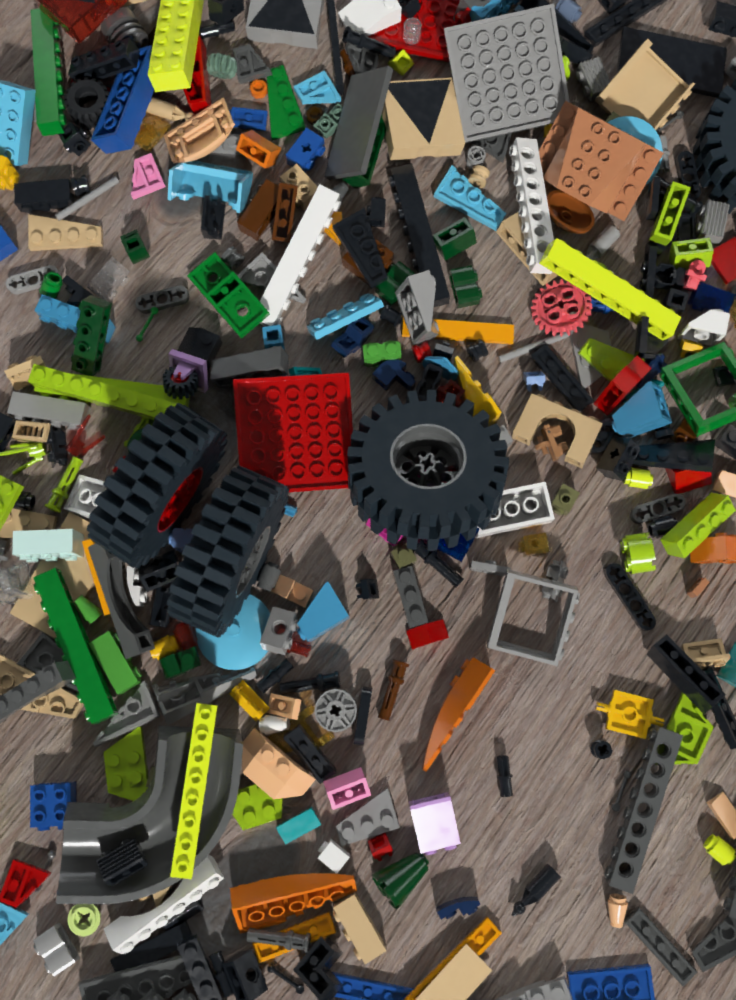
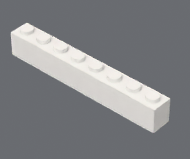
[260,184,341,327]

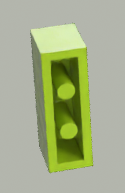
[649,181,691,246]

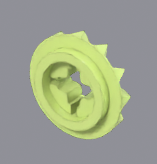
[68,904,101,936]

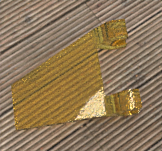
[268,704,335,753]

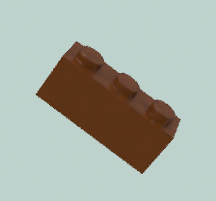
[237,179,279,241]
[272,182,298,243]

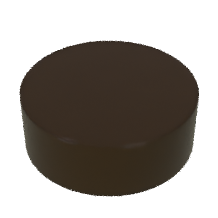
[306,106,324,125]

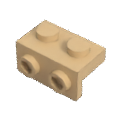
[4,355,46,391]
[681,638,731,670]

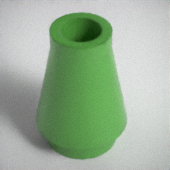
[73,595,102,624]

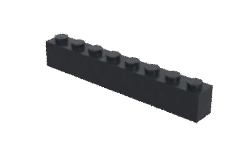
[388,163,450,307]

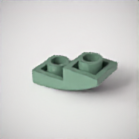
[313,103,343,139]

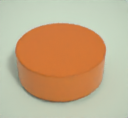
[250,79,268,99]

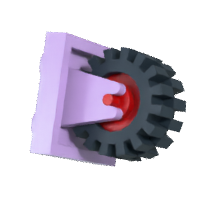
[162,349,209,400]

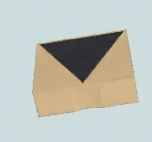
[382,78,465,160]

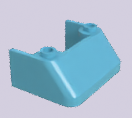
[168,161,253,213]

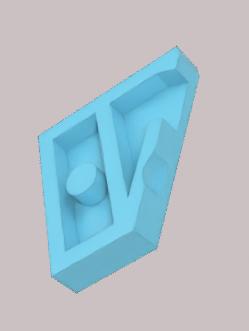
[293,70,341,104]

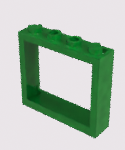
[660,342,736,437]

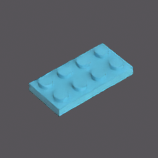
[306,293,384,340]

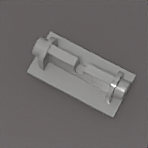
[541,560,568,602]

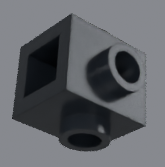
[58,122,92,157]

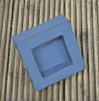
[523,371,545,392]

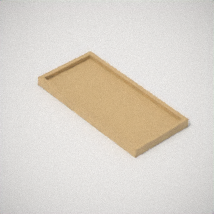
[10,512,95,638]

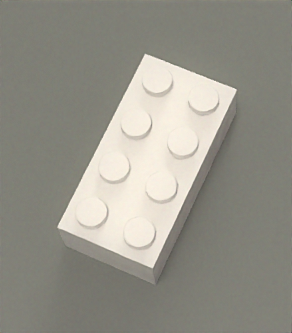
[475,482,555,538]

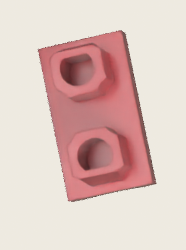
[683,260,707,291]

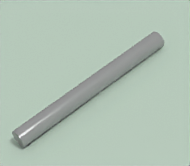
[55,176,119,221]
[498,332,569,363]

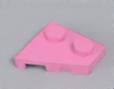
[131,153,165,200]

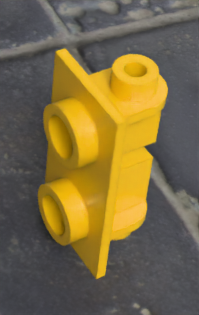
[229,680,270,722]

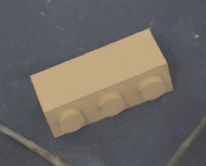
[332,892,386,964]

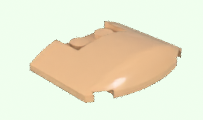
[163,97,235,163]

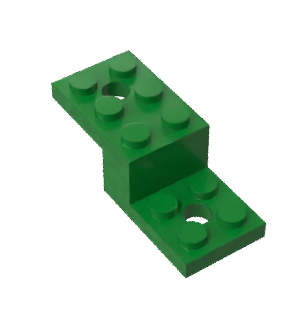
[187,252,270,339]

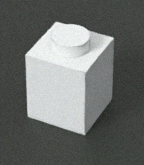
[318,839,350,874]

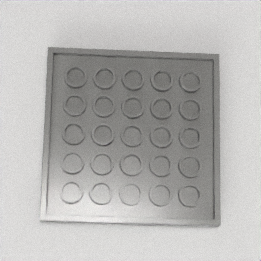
[444,3,570,143]

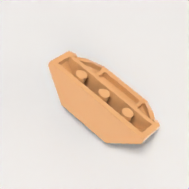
[242,727,316,799]

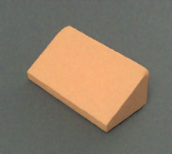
[712,470,736,498]
[706,791,736,839]

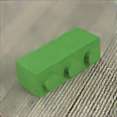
[88,631,142,694]

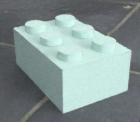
[12,529,84,563]

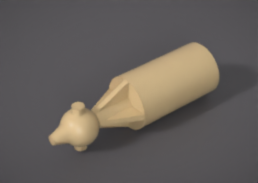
[146,97,195,121]

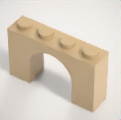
[512,394,603,469]

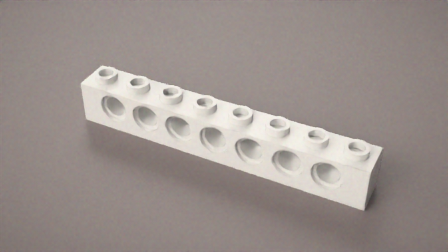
[509,137,554,274]

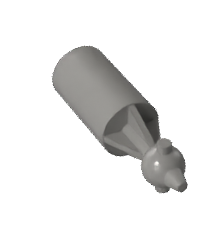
[586,225,620,260]

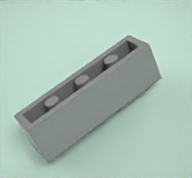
[7,391,91,431]

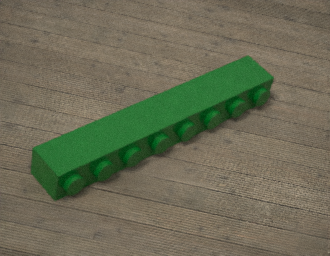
[31,7,66,136]
[33,568,119,724]

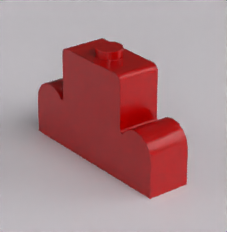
[593,355,652,416]

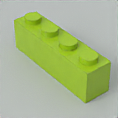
[660,493,736,559]

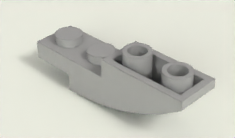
[495,976,572,1000]

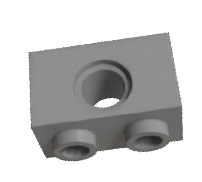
[260,607,299,655]

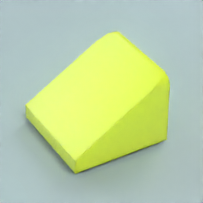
[388,49,415,76]

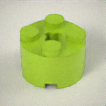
[620,532,656,574]

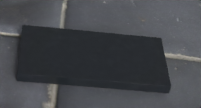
[616,26,727,98]

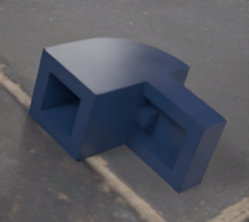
[331,317,374,358]
[372,359,416,391]

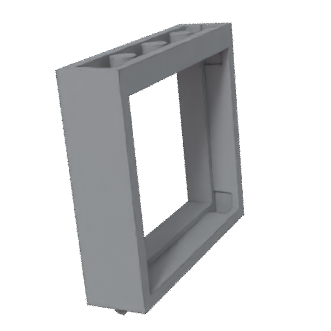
[487,569,580,666]

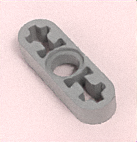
[6,265,61,295]

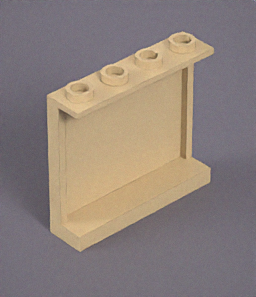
[594,39,695,130]

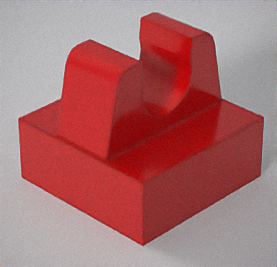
[367,832,393,861]

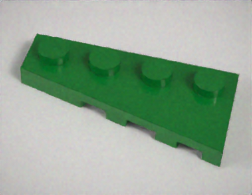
[267,65,306,141]

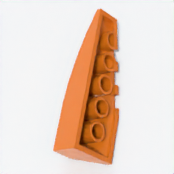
[422,657,495,772]
[230,873,357,934]

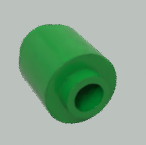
[39,272,63,299]

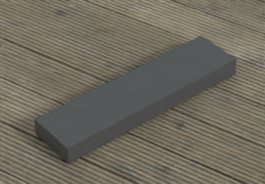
[624,906,697,987]

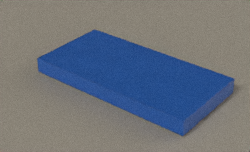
[567,964,655,1000]

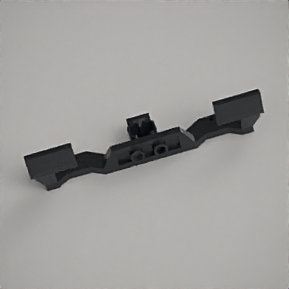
[634,177,686,360]

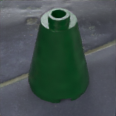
[371,853,429,910]

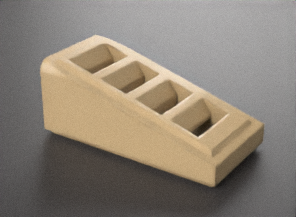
[12,420,51,442]

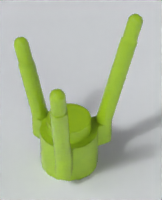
[0,442,47,475]

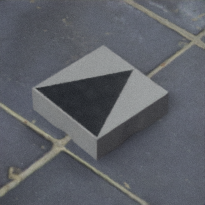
[246,0,325,49]

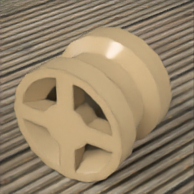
[468,165,490,188]

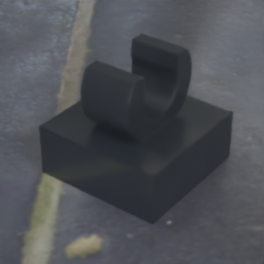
[433,340,454,362]
[356,579,379,600]

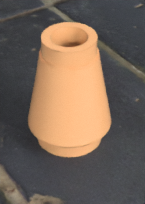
[607,893,628,928]

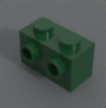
[433,217,477,261]

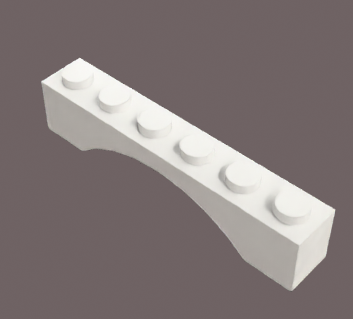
[104,855,224,955]

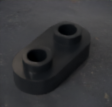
[591,418,616,454]

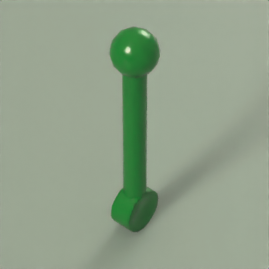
[136,307,159,342]

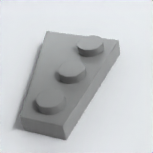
[336,787,400,846]

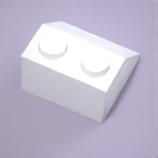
[677,309,730,347]

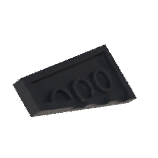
[332,208,387,289]
[632,439,715,472]

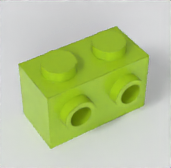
[669,238,714,270]

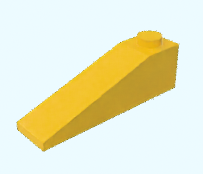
[453,356,502,427]

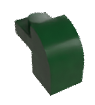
[120,229,150,265]
[159,646,202,680]

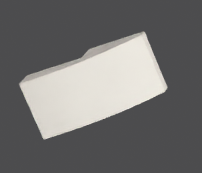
[127,566,147,607]

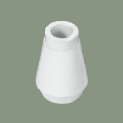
[259,715,290,735]

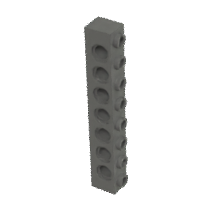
[604,725,683,894]

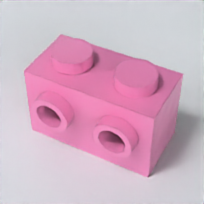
[323,767,371,810]

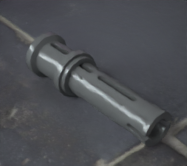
[247,927,311,953]

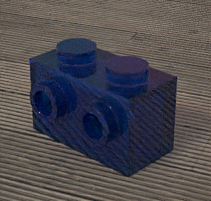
[687,282,736,313]

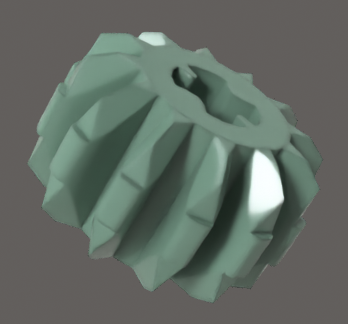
[206,53,237,80]

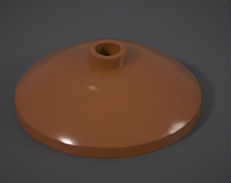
[547,190,595,234]

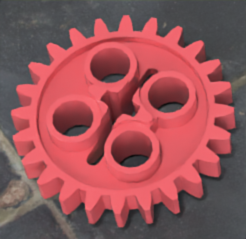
[531,279,593,337]

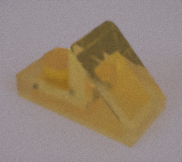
[134,116,171,153]

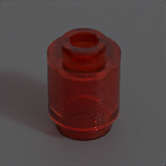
[173,622,198,651]

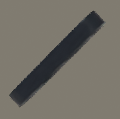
[604,563,656,631]

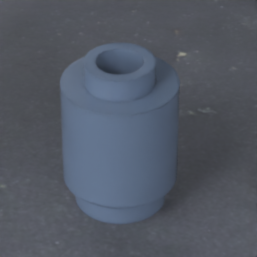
[555,0,582,23]

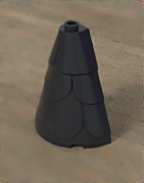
[512,0,594,65]

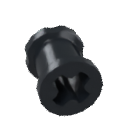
[380,304,403,328]
[590,740,612,759]

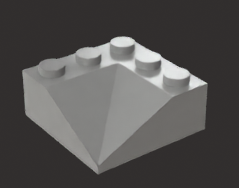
[395,270,439,345]

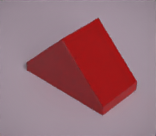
[406,619,449,649]

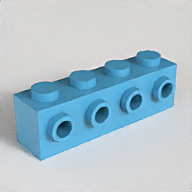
[34,294,116,344]

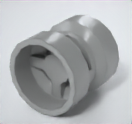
[466,146,486,171]

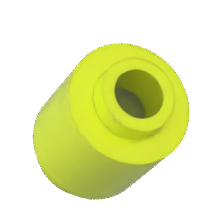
[623,468,653,489]
[703,834,736,865]

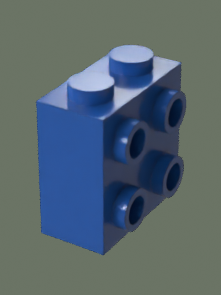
[30,781,77,831]

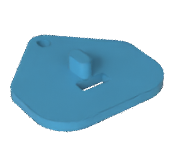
[422,356,459,381]

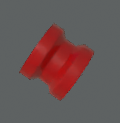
[412,341,432,363]

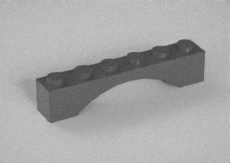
[88,543,155,659]
[0,661,76,724]

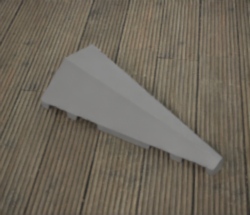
[152,667,257,726]

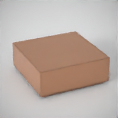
[686,578,710,598]

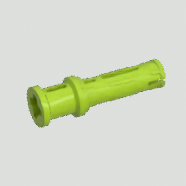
[44,456,84,514]

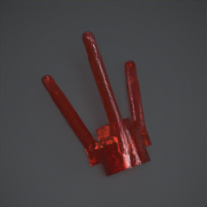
[65,414,105,457]

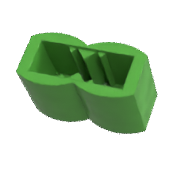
[363,341,402,367]

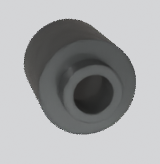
[257,562,281,592]

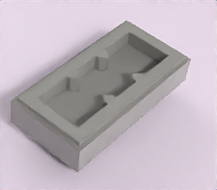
[469,560,511,577]

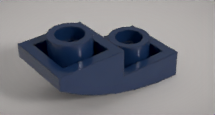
[436,897,481,919]

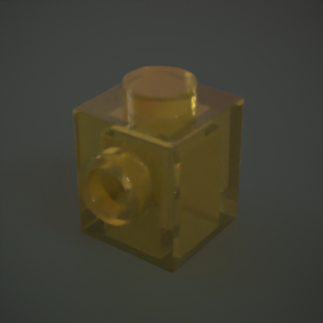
[518,532,550,557]

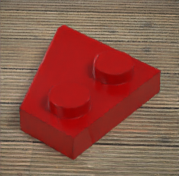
[0,859,51,908]

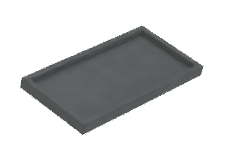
[324,66,393,180]

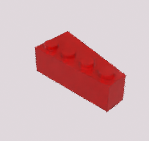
[183,36,211,115]

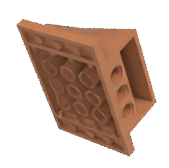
[539,100,664,221]

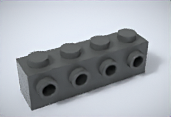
[211,346,289,388]

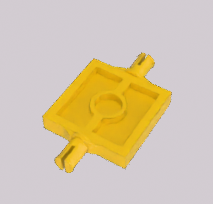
[595,690,664,739]

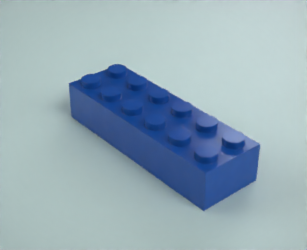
[91,45,154,154]

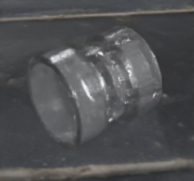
[403,18,422,45]

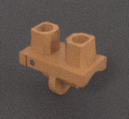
[534,424,569,461]

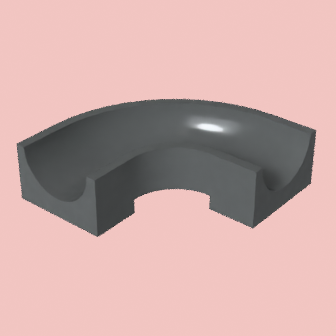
[56,725,243,904]

